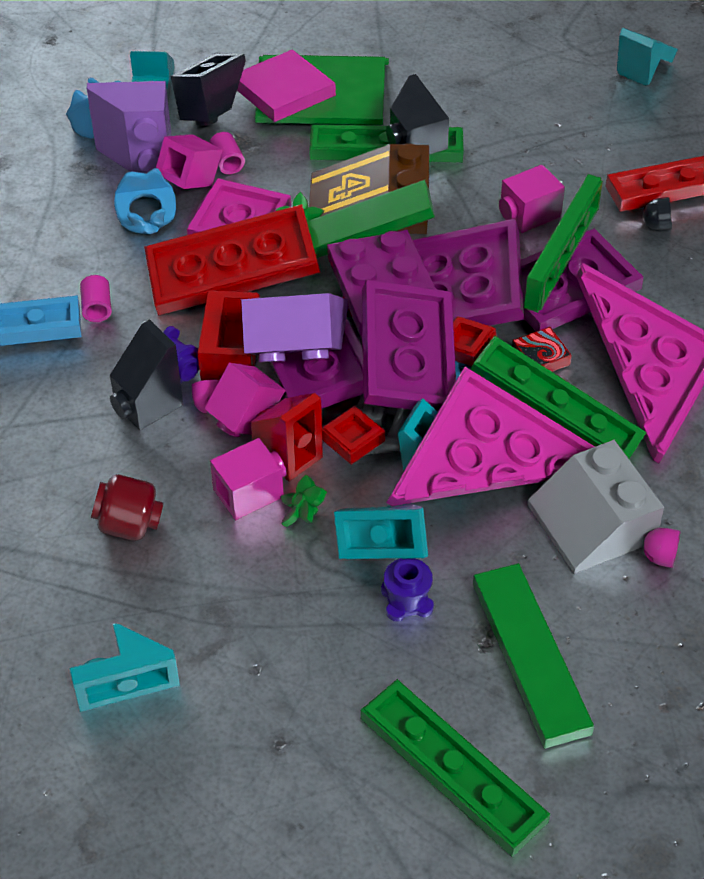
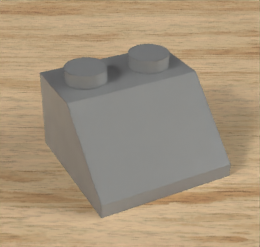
[528,440,664,574]

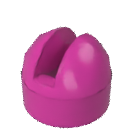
[191,380,219,414]
[644,528,681,568]

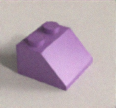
[86,81,172,173]
[241,293,348,363]

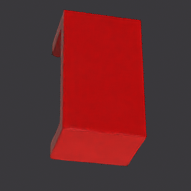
[198,290,260,381]

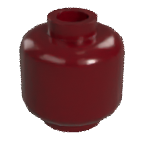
[91,474,164,541]

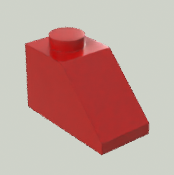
[251,393,323,482]

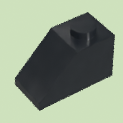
[171,53,246,126]
[386,74,449,154]
[110,319,183,430]

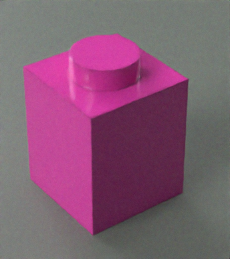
[156,134,223,189]
[499,164,565,233]
[204,362,286,437]
[210,438,286,521]

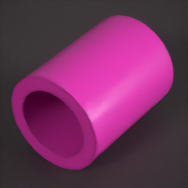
[209,132,245,175]
[80,275,112,322]

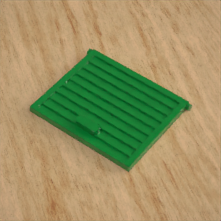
[255,55,389,125]

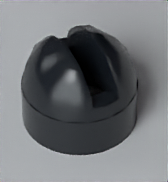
[643,197,672,230]

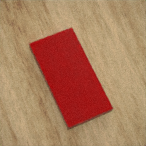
[144,204,320,316]

